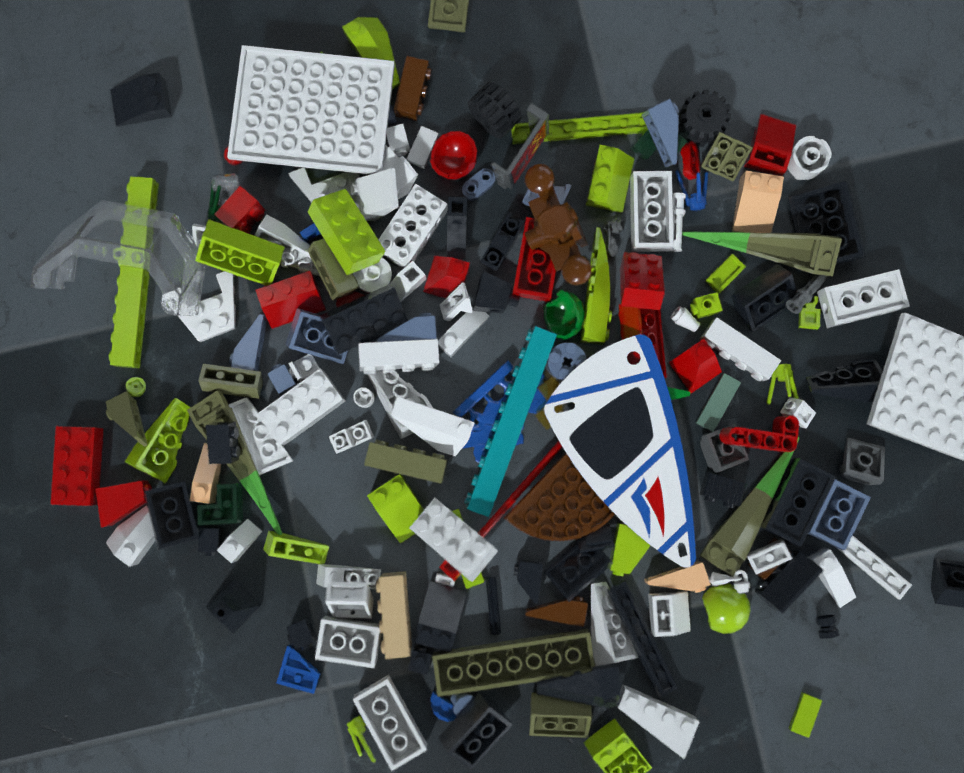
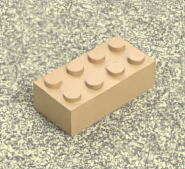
[376,571,412,659]

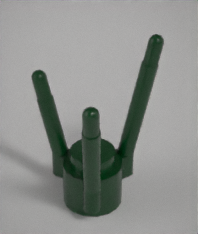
[207,177,222,223]

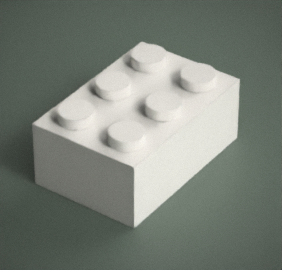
[315,616,381,668]

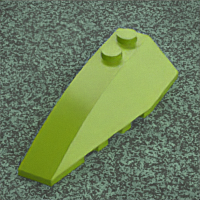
[580,227,612,345]

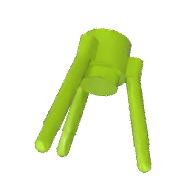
[767,364,799,405]
[347,715,375,762]

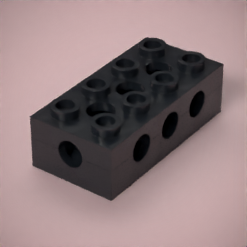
[760,458,836,547]

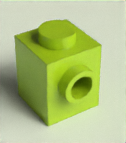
[690,292,723,319]

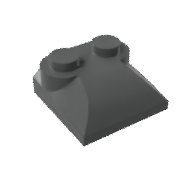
[700,424,749,473]
[840,438,885,485]

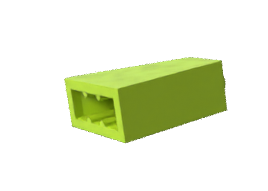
[608,523,651,577]

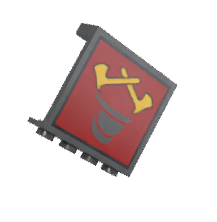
[492,104,549,190]

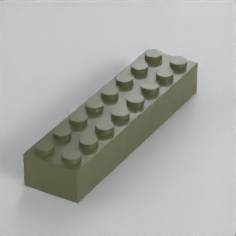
[432,629,595,696]

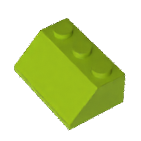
[586,145,634,213]

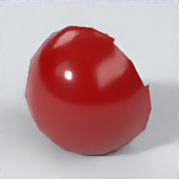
[430,131,478,180]

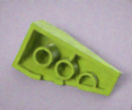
[342,17,400,90]
[125,398,191,483]

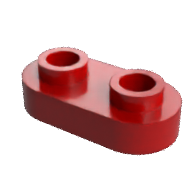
[681,141,700,180]

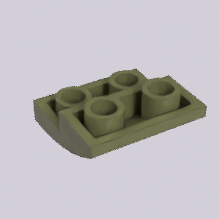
[700,131,753,182]

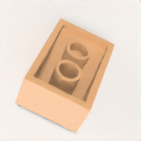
[732,171,784,233]

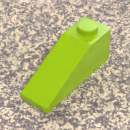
[263,531,329,564]

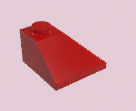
[423,256,470,299]
[669,339,722,394]

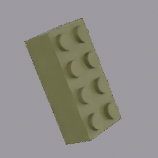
[364,439,448,483]

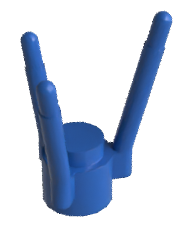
[675,170,708,211]

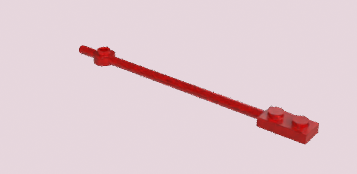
[439,440,563,581]

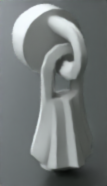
[709,570,750,593]

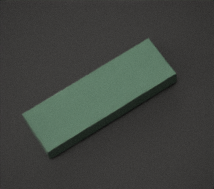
[695,373,741,432]

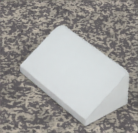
[747,539,792,574]

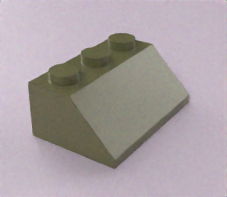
[529,693,592,738]

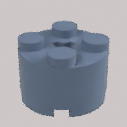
[547,343,587,382]

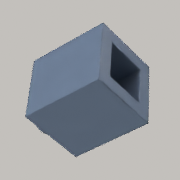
[268,364,298,395]

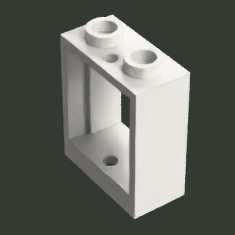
[325,582,374,619]

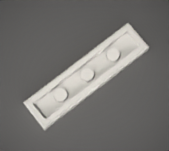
[838,536,912,600]

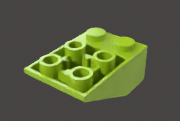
[583,718,652,773]

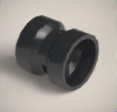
[815,614,840,639]

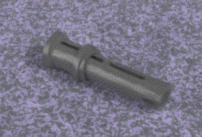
[786,274,830,314]

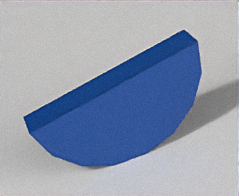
[430,690,458,722]

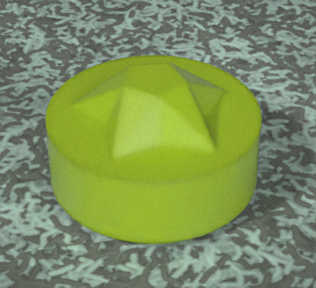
[126,377,146,397]

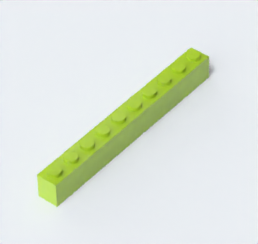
[109,176,159,368]

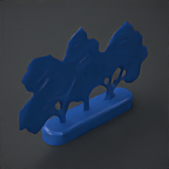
[452,361,548,462]

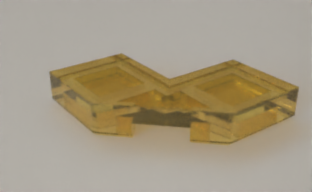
[534,376,563,430]

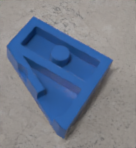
[277,645,321,694]

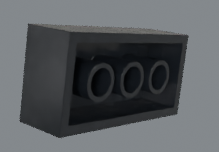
[319,285,408,355]

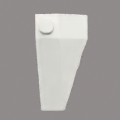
[255,214,320,276]
[368,370,433,439]
[390,396,474,456]
[106,505,155,567]
[591,582,638,666]

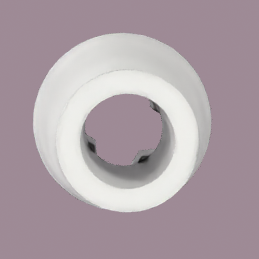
[671,306,700,332]

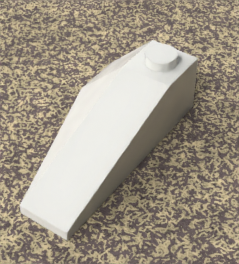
[382,145,418,199]

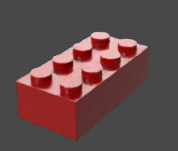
[513,217,556,302]
[51,426,104,506]

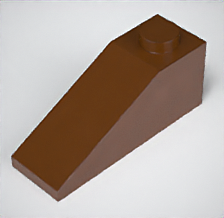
[525,596,588,627]

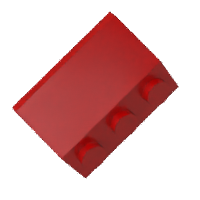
[255,271,326,329]

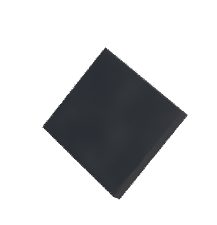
[577,522,615,553]

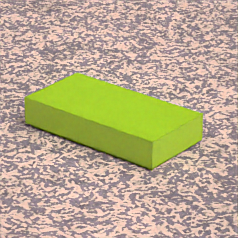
[705,254,746,294]
[789,692,822,738]

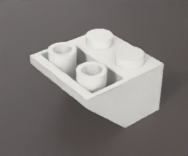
[648,591,691,637]

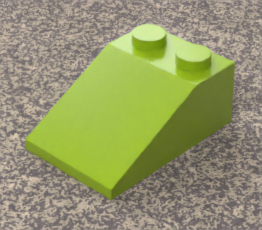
[367,474,425,544]

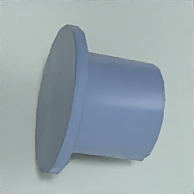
[451,692,475,716]

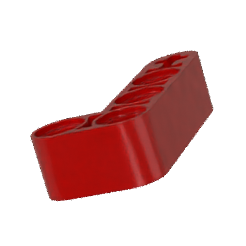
[719,415,799,452]

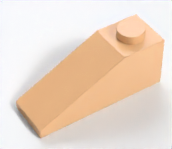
[190,443,221,504]
[644,560,711,593]

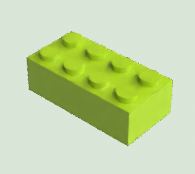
[308,188,385,275]
[195,219,285,286]

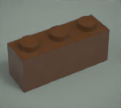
[394,56,432,121]

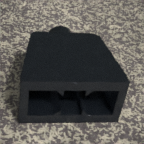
[472,272,520,314]

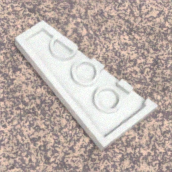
[229,397,294,475]

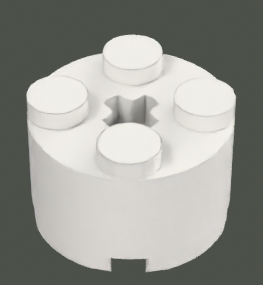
[788,136,831,180]

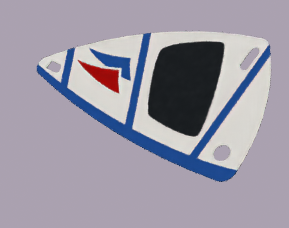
[544,335,696,568]

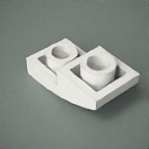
[329,420,374,454]

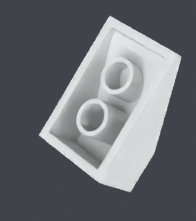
[350,168,398,221]

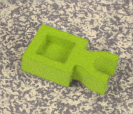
[799,296,820,330]

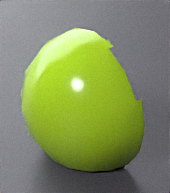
[702,583,751,634]

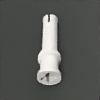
[670,193,686,252]

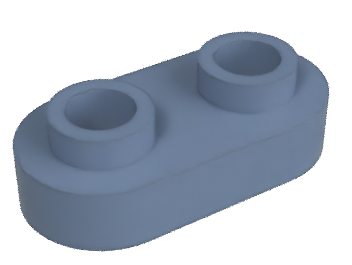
[462,169,495,201]

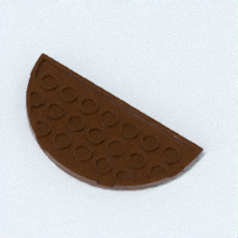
[504,453,615,541]

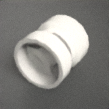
[354,388,375,408]

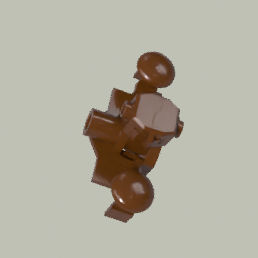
[525,164,592,285]

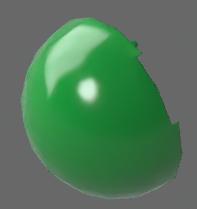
[543,290,586,339]

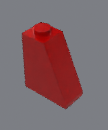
[96,480,152,527]

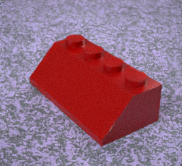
[619,304,667,378]

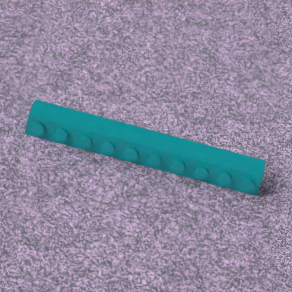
[464,326,557,517]

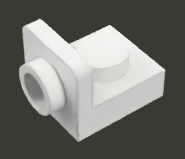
[288,354,320,381]
[780,397,816,428]

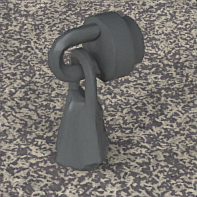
[603,218,625,257]

